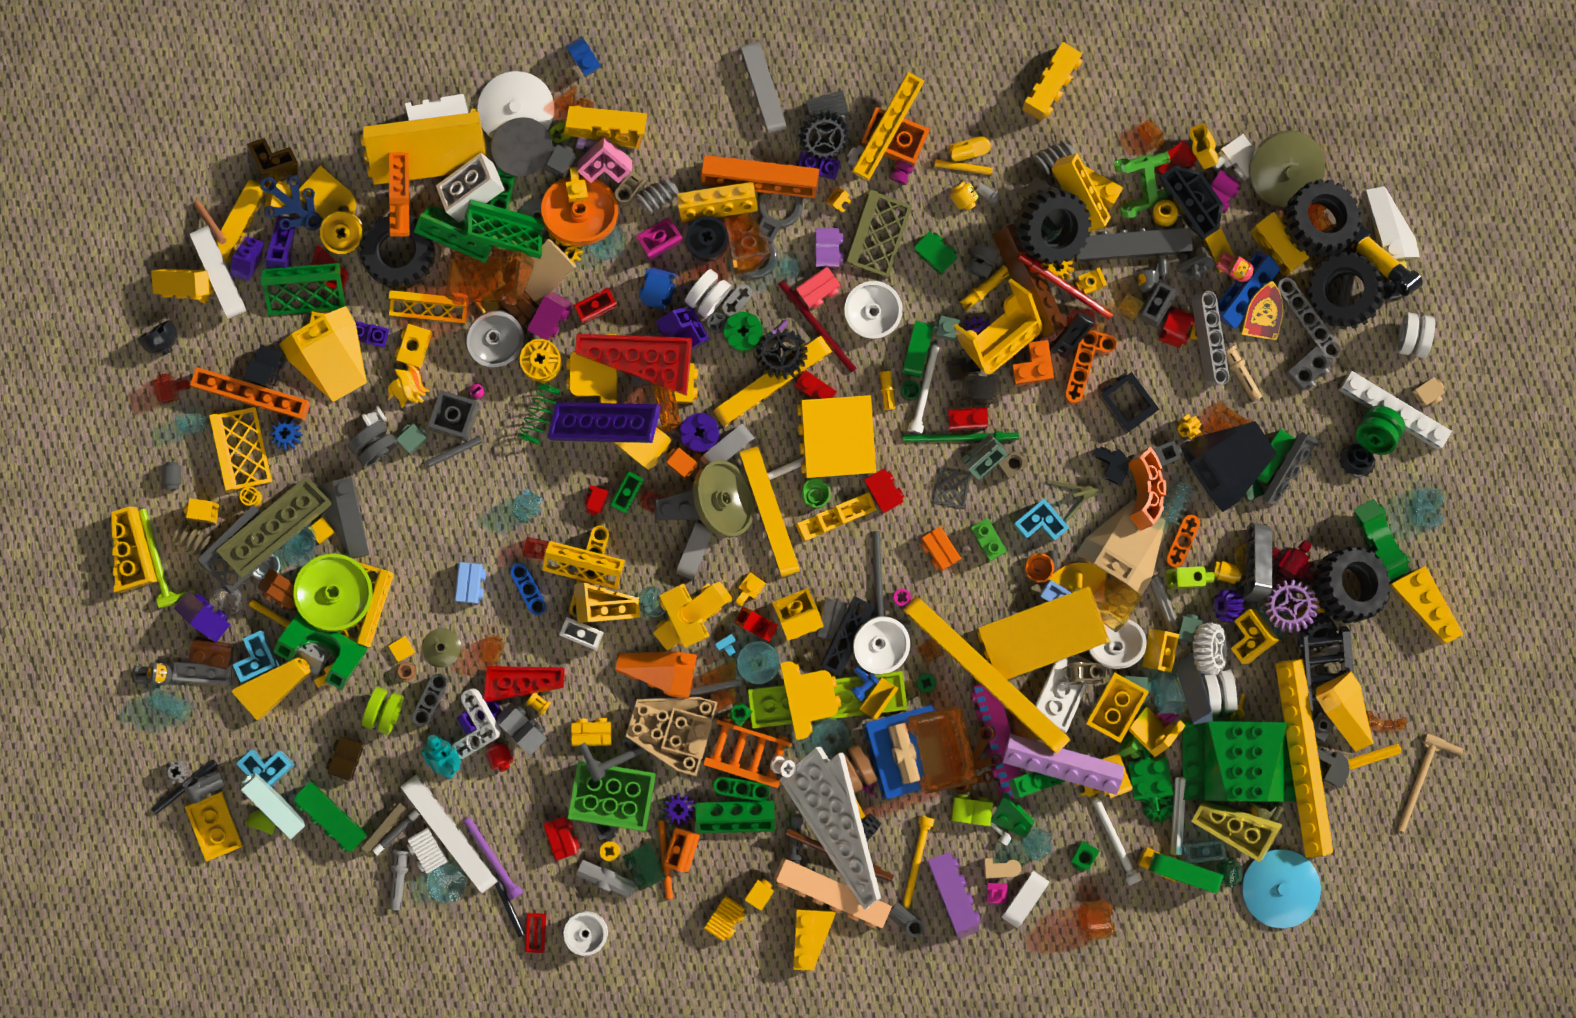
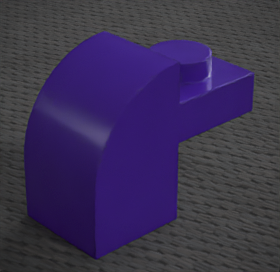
[456,701,502,735]

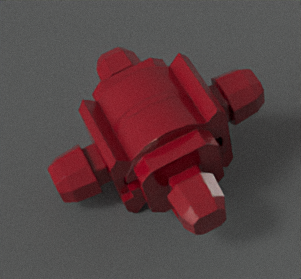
[1272,540,1315,587]

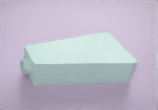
[240,772,305,839]

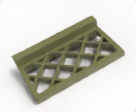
[843,189,912,278]

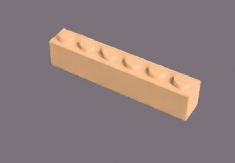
[773,858,892,929]

